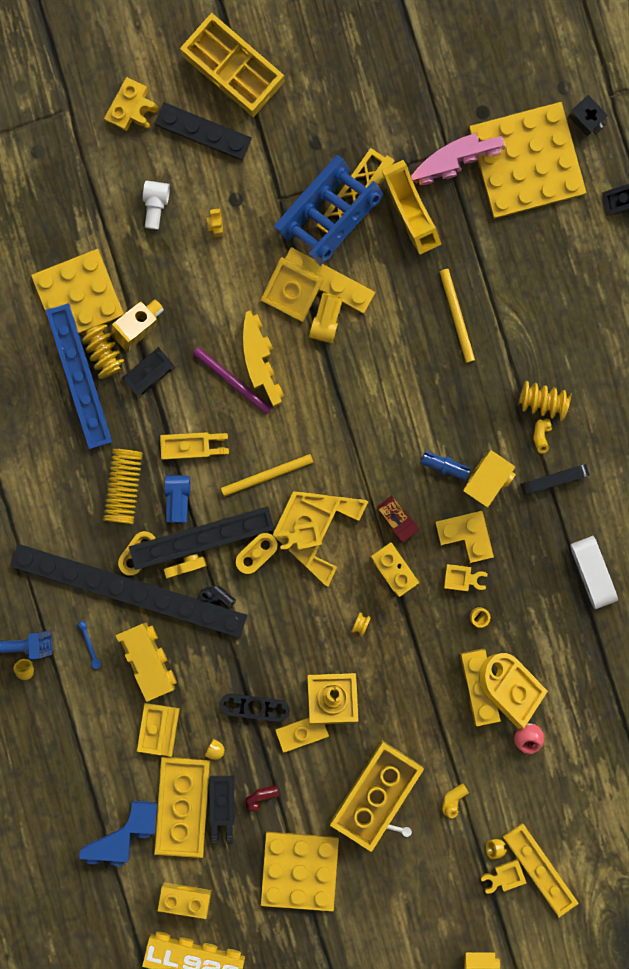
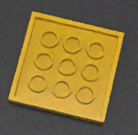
[469,102,587,219]

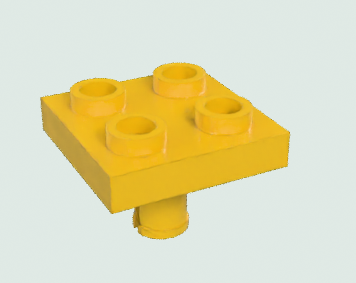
[307,673,358,725]

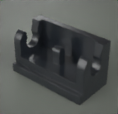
[122,347,176,398]

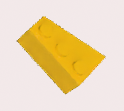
[463,450,516,507]
[115,623,177,702]

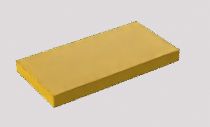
[154,757,210,858]

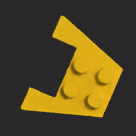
[273,491,368,586]

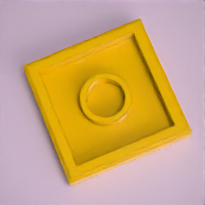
[260,257,324,322]

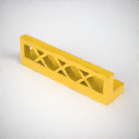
[316,148,395,233]

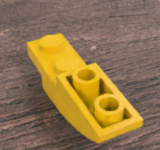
[243,310,284,407]

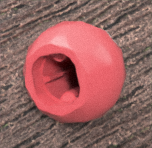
[514,723,545,754]

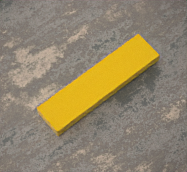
[503,823,579,917]

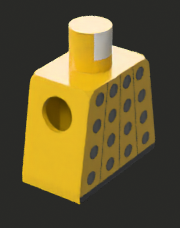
[111,299,164,352]

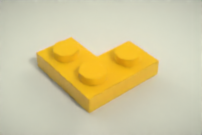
[435,511,494,563]

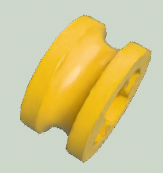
[351,612,371,637]

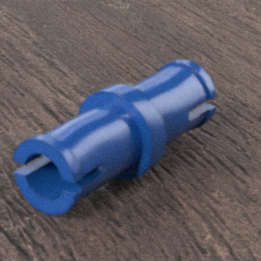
[420,450,471,481]

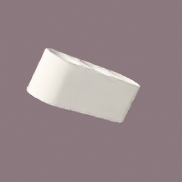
[570,536,618,610]

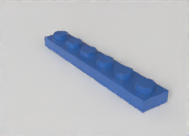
[45,303,113,449]

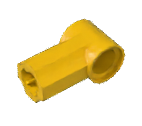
[309,293,343,344]

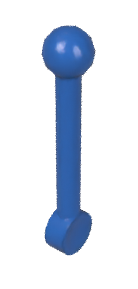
[78,621,101,669]

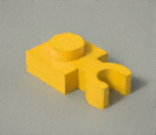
[207,208,224,237]
[278,521,322,550]
[164,554,207,578]
[444,564,487,591]
[480,859,526,894]

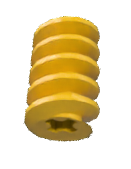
[80,324,124,379]
[518,381,572,421]

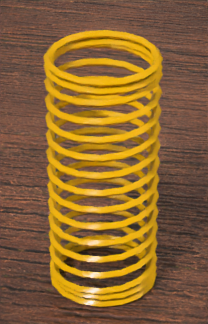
[103,449,143,524]

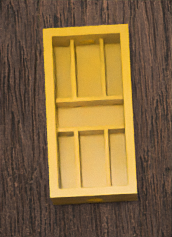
[180,13,285,118]

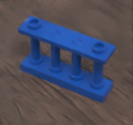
[274,155,384,266]
[0,631,53,659]

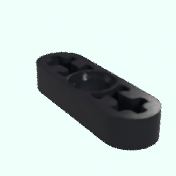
[520,464,590,495]
[220,693,290,722]

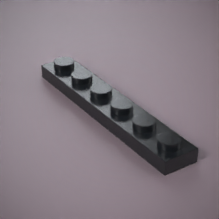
[128,506,275,570]

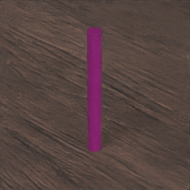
[193,347,272,415]

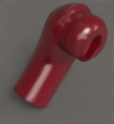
[245,785,279,812]

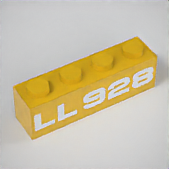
[142,932,245,969]

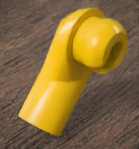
[533,419,552,453]
[442,783,469,819]

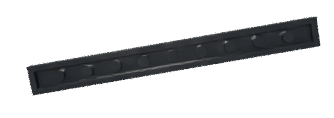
[10,544,247,638]

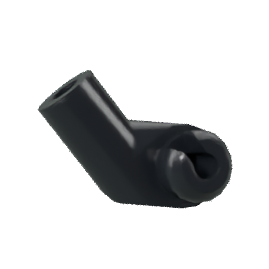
[199,586,236,609]

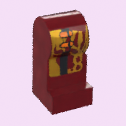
[376,495,420,543]

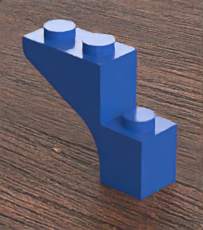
[79,801,158,866]

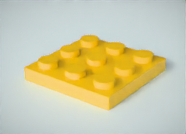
[31,249,124,334]
[261,832,339,911]

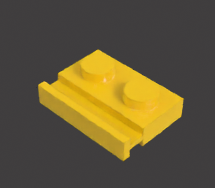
[137,703,180,757]

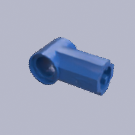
[165,475,191,523]

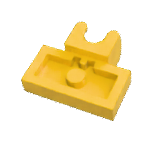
[104,77,159,131]

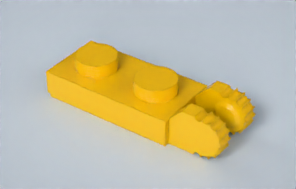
[160,432,229,460]

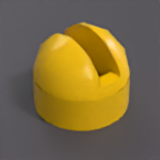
[470,607,490,628]
[13,659,34,680]
[205,739,224,760]
[486,839,507,860]

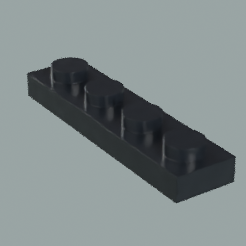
[155,102,252,161]

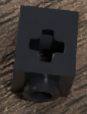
[568,95,608,137]

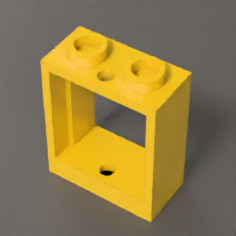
[370,543,419,597]

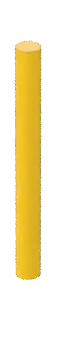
[439,269,475,363]
[221,454,314,497]

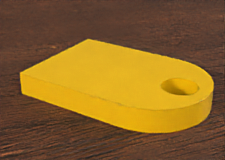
[480,653,548,729]

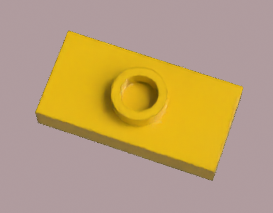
[275,717,329,753]

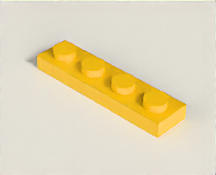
[285,247,375,314]

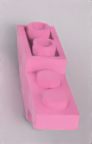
[411,133,506,185]

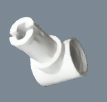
[143,181,170,230]

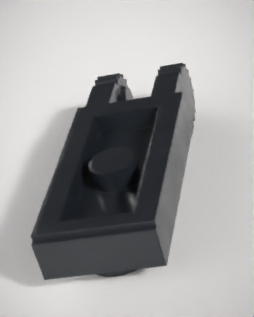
[210,775,235,844]

